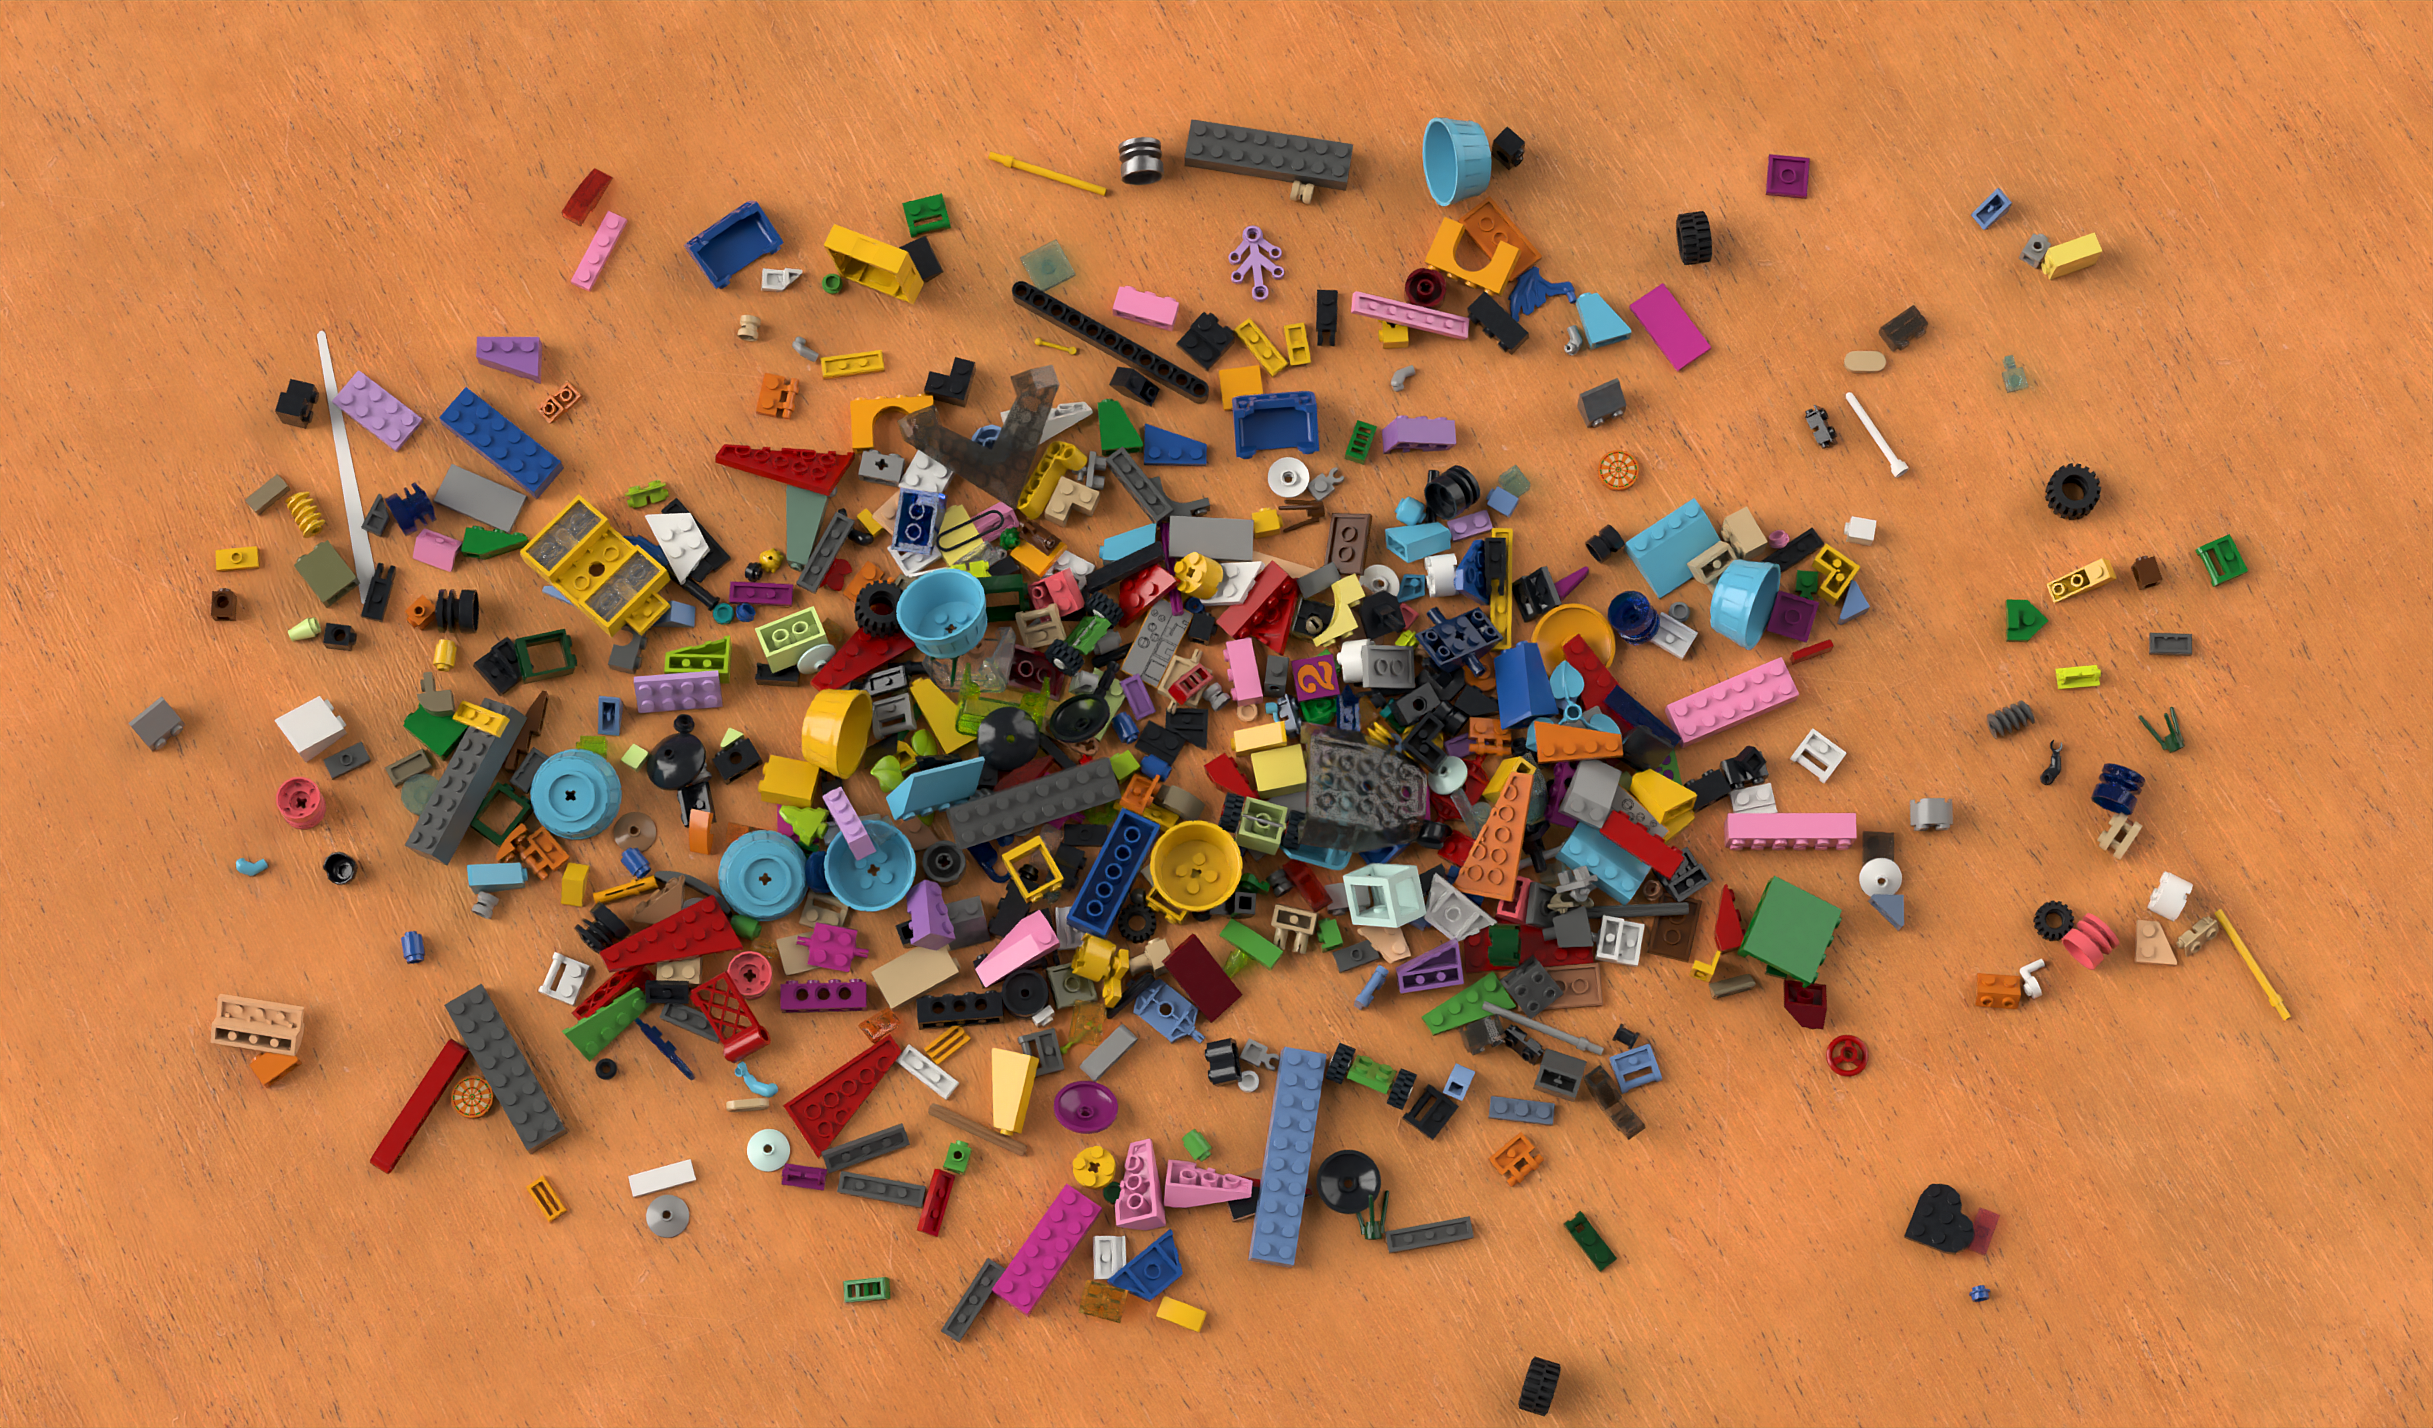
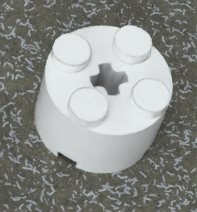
[1424,553,1459,598]
[1337,639,1376,683]
[2147,871,2193,922]

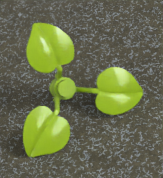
[870,729,937,827]

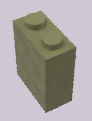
[294,540,360,608]

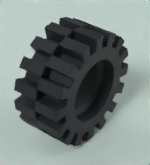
[2033,900,2074,941]
[1118,903,1156,944]

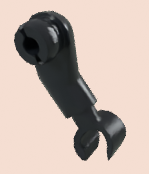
[838,508,874,546]
[2040,740,2063,785]

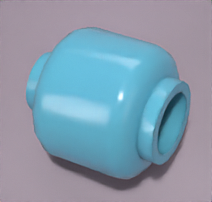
[1394,496,1426,526]

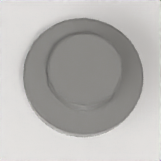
[1669,602,1690,623]

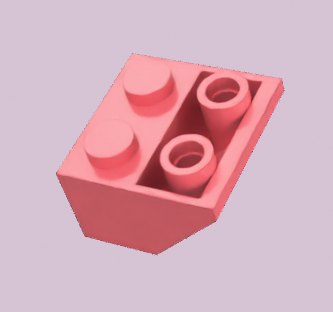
[1028,567,1085,623]
[1495,876,1537,928]

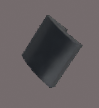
[899,236,944,282]
[1512,566,1562,623]
[473,637,534,696]
[1651,847,1712,903]

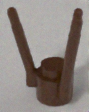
[1278,499,1325,533]

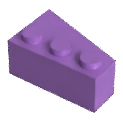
[476,337,542,384]
[1382,415,1456,454]
[906,880,956,951]
[1396,938,1464,993]

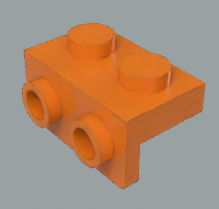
[1119,773,1161,815]
[1975,973,2021,1009]

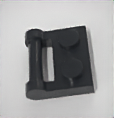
[1402,1084,1459,1141]

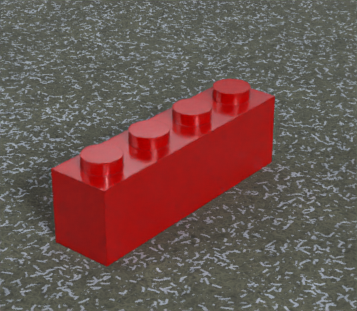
[1216,560,1296,640]
[1599,810,1685,880]

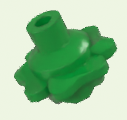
[1000,527,1021,551]

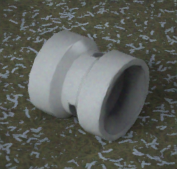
[1202,682,1231,712]
[471,891,499,919]

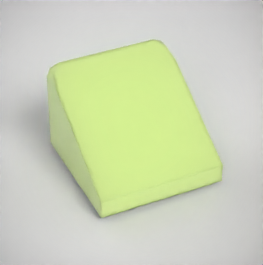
[720,728,745,751]
[621,743,650,773]

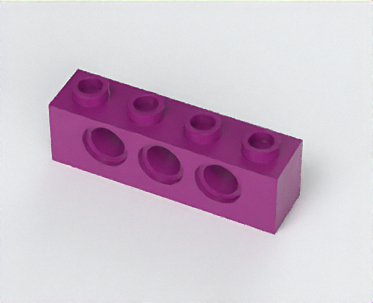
[1544,761,1580,829]
[780,979,867,1013]

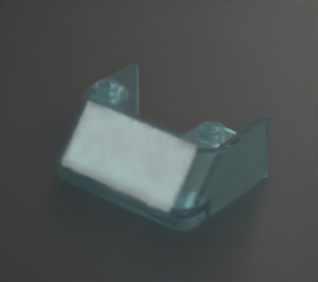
[1450,751,1549,840]

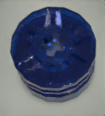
[384,482,437,537]
[1608,590,1660,645]
[2091,763,2146,815]

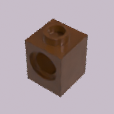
[2131,556,2163,590]
[211,588,237,621]

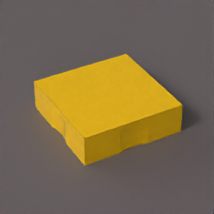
[823,224,924,305]

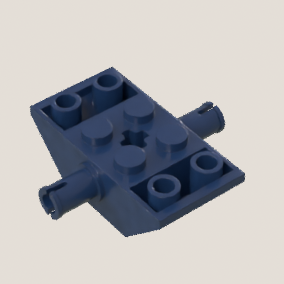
[1415,607,1503,678]

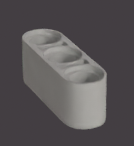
[1080,1024,1138,1082]

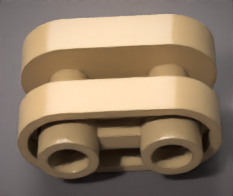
[2097,812,2142,860]

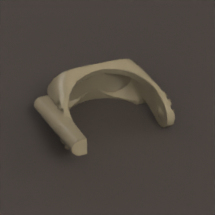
[1547,891,1594,914]

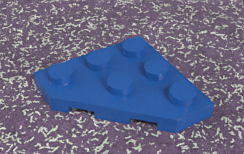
[1454,539,1489,606]

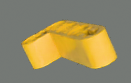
[1016,441,1087,520]

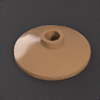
[614,812,656,852]

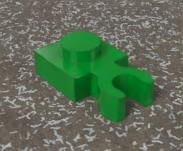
[1795,570,1818,601]

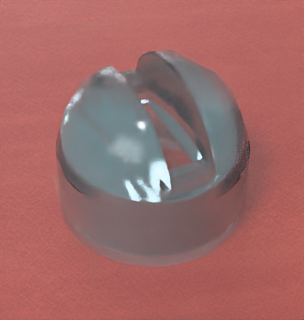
[1043,891,1061,904]

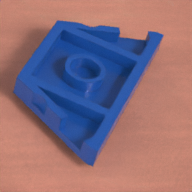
[1107,1229,1183,1302]

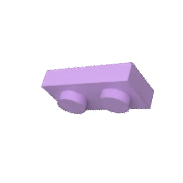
[1447,509,1493,543]

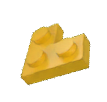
[1102,949,1129,1008]

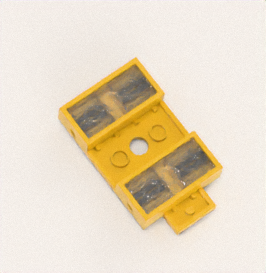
[520,494,671,638]

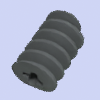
[1987,700,2035,739]

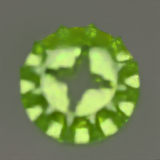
[1084,800,1117,825]

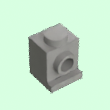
[2019,233,2051,269]

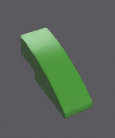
[1219,918,1283,971]

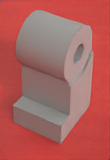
[1068,670,1099,695]

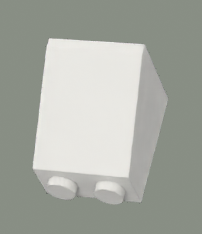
[274,696,347,763]

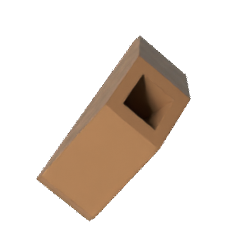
[633,874,686,924]

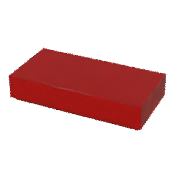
[1790,639,1834,665]

